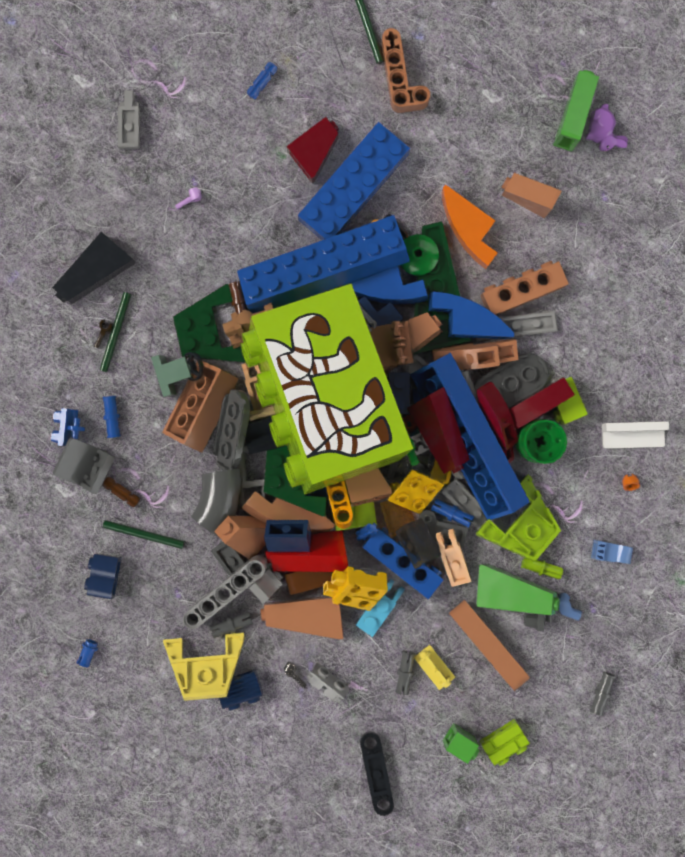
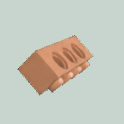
[481,261,569,316]

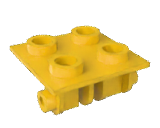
[387,469,445,514]

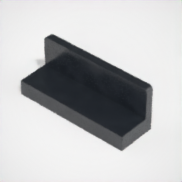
[245,416,287,455]

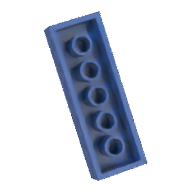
[298,122,410,240]

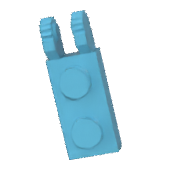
[355,579,405,637]

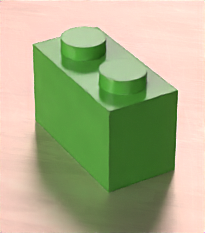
[442,723,479,764]

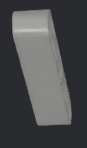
[183,555,268,629]

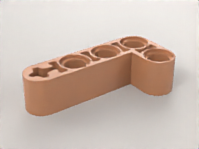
[382,28,430,113]

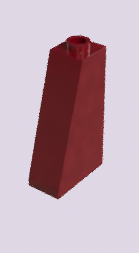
[407,387,470,474]

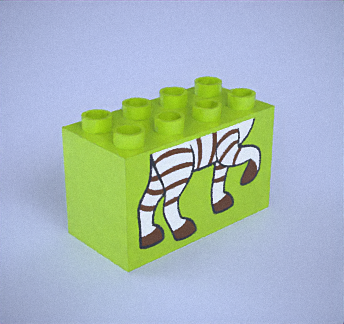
[240,284,413,494]

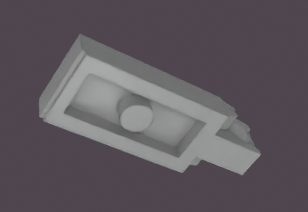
[118,91,140,149]

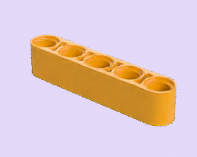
[326,481,353,529]

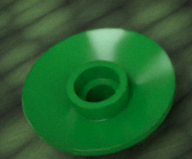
[400,234,439,276]

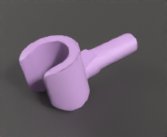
[175,187,202,209]

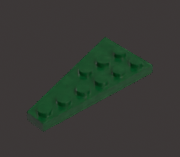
[413,221,471,355]

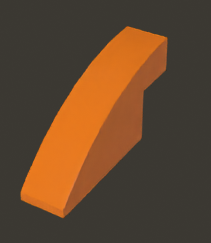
[441,184,498,269]

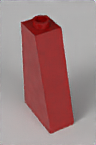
[266,530,348,572]

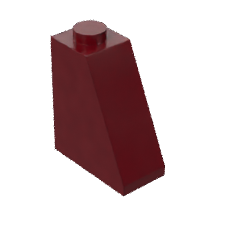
[286,117,339,184]

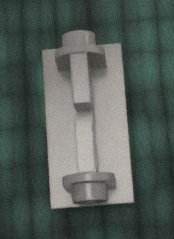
[306,663,349,703]

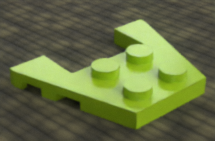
[475,474,561,562]

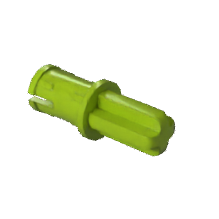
[521,558,563,580]

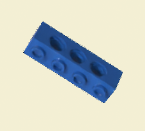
[362,527,444,600]

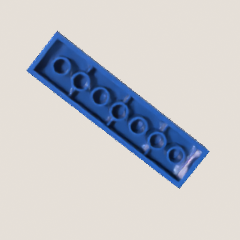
[237,215,410,314]
[410,353,530,520]

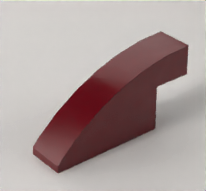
[509,377,575,429]

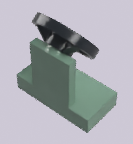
[151,352,204,397]

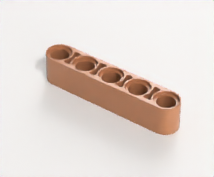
[449,600,530,691]

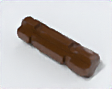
[102,477,140,507]

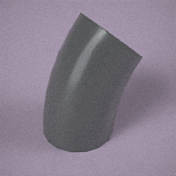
[191,468,242,538]

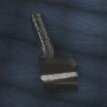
[284,661,307,688]

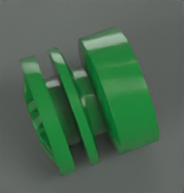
[515,420,567,464]

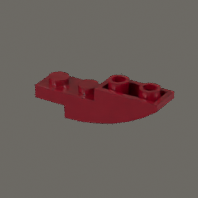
[477,382,519,463]

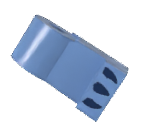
[591,540,633,564]

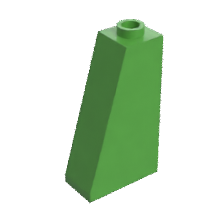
[553,70,599,152]
[477,564,560,615]

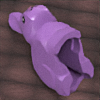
[585,104,628,151]

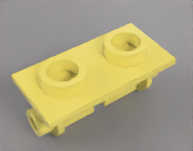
[414,645,455,690]

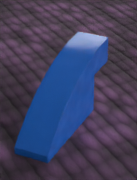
[342,266,429,304]
[429,292,514,340]

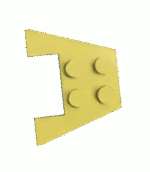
[163,632,245,701]

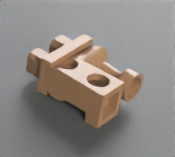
[222,303,274,349]

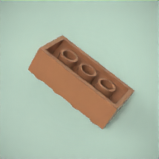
[162,361,239,453]

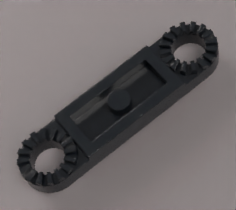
[360,731,394,816]

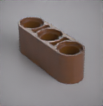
[285,572,333,595]

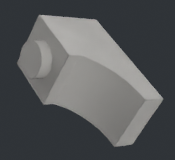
[249,568,284,604]

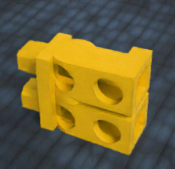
[323,566,388,611]

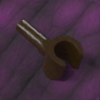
[94,319,113,348]

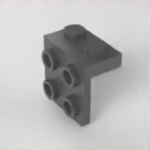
[53,438,115,495]

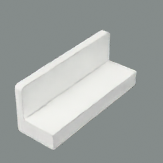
[602,422,669,448]

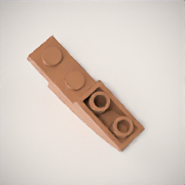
[432,338,518,370]

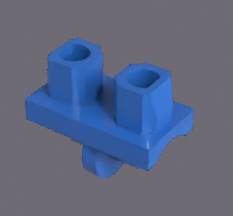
[51,408,85,446]

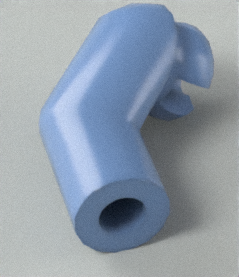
[558,593,582,621]

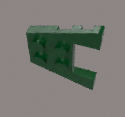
[173,284,246,363]
[263,446,327,517]

